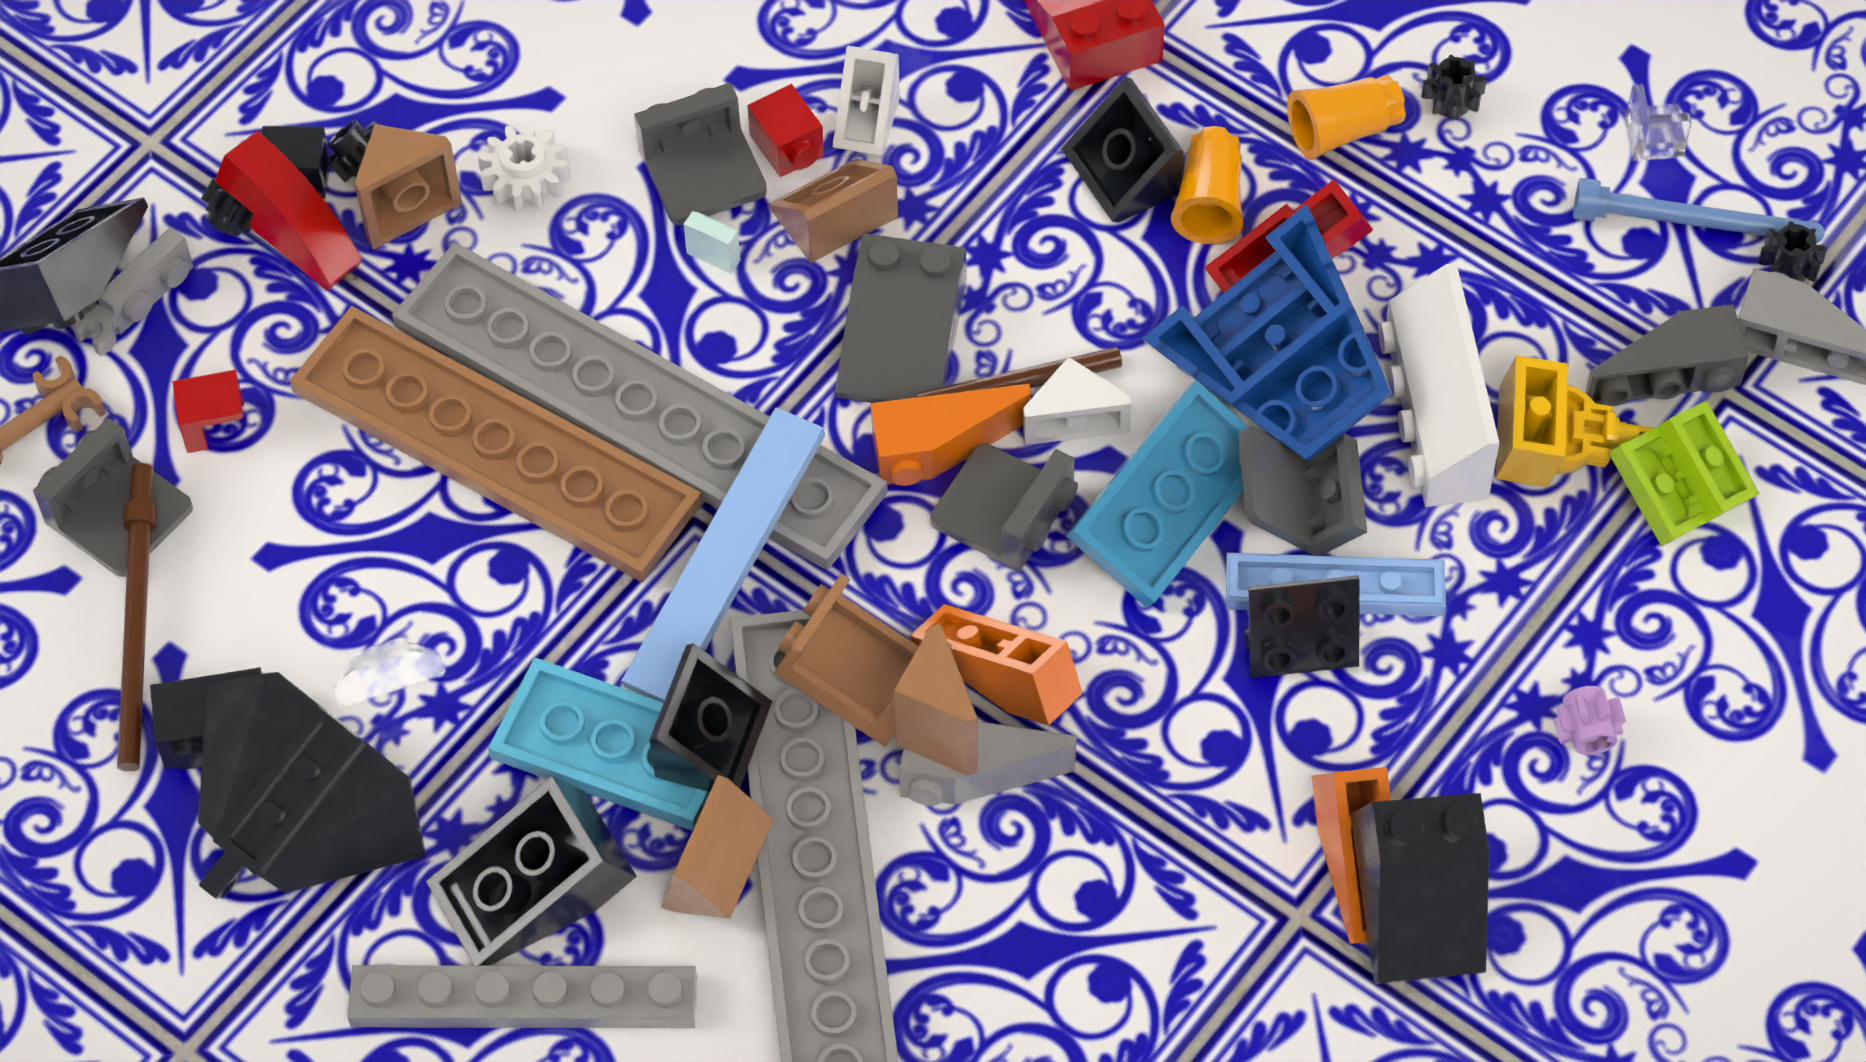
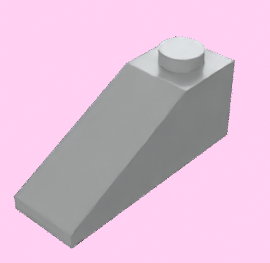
[1738,268,1866,385]
[899,722,1077,806]

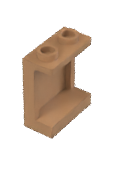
[774,573,953,747]

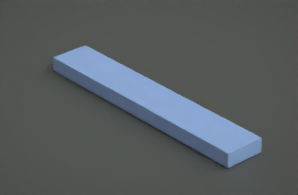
[621,407,825,703]

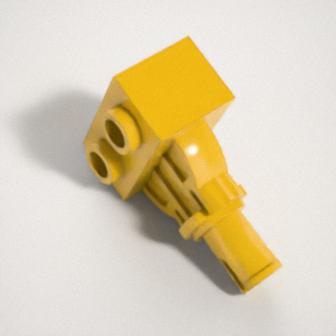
[1495,355,1655,487]

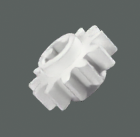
[478,123,570,211]

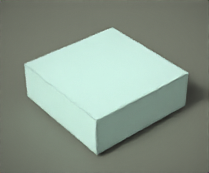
[684,211,740,274]

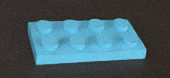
[488,657,710,831]

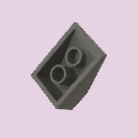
[835,233,967,403]

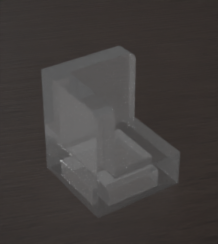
[1625,84,1692,161]

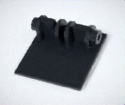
[1244,575,1360,678]

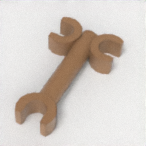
[0,356,106,465]

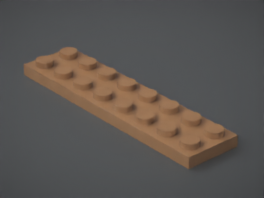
[290,306,702,583]

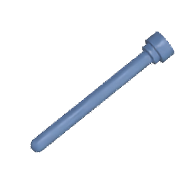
[1573,178,1825,243]

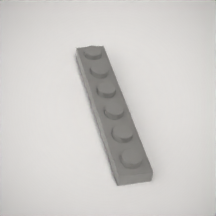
[348,965,697,1028]

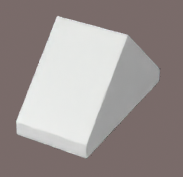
[833,46,900,156]
[1023,357,1131,445]

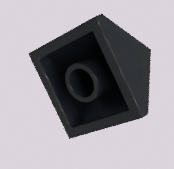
[1061,77,1184,223]
[649,643,772,792]

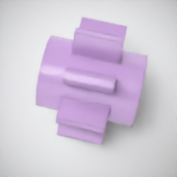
[1553,686,1627,755]

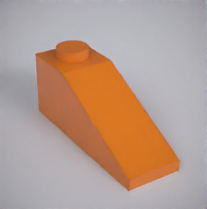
[871,384,1031,486]
[910,604,1083,726]
[1311,767,1391,944]

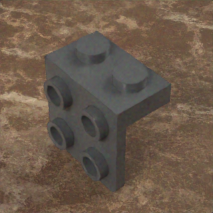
[634,82,767,225]
[33,418,193,577]
[1238,427,1367,556]
[930,444,1078,572]

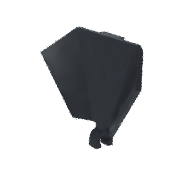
[198,672,426,899]

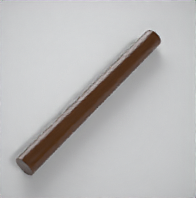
[915,347,1122,398]

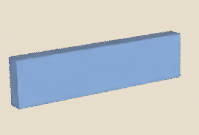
[1226,553,1446,616]

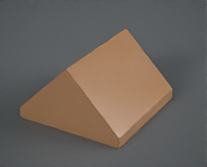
[354,124,463,250]
[769,159,898,263]
[894,624,978,776]
[661,775,774,919]

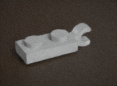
[73,227,193,356]

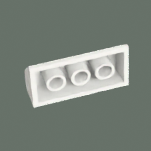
[1378,263,1499,507]

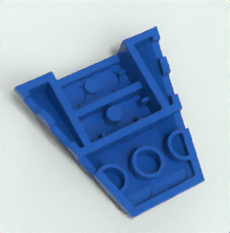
[1141,204,1393,462]

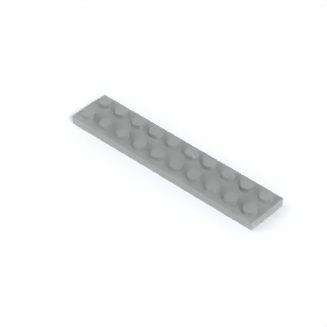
[392,242,888,571]
[730,610,899,1062]

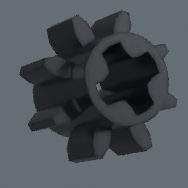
[1421,55,1487,120]
[328,120,378,182]
[201,178,254,236]
[1758,221,1827,282]

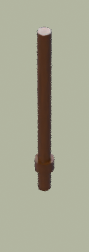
[117,463,157,771]

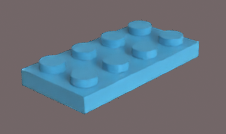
[1066,380,1249,608]

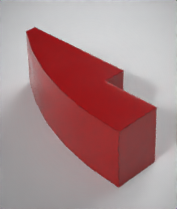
[215,131,362,291]
[1204,179,1373,293]

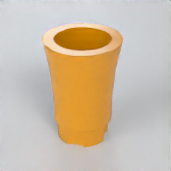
[1287,75,1406,160]
[1171,126,1243,244]

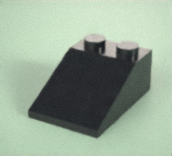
[0,197,148,335]
[426,775,637,966]
[1350,793,1489,984]

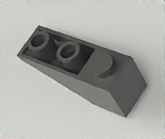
[1585,304,1749,406]

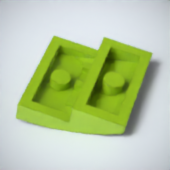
[1608,400,1760,547]

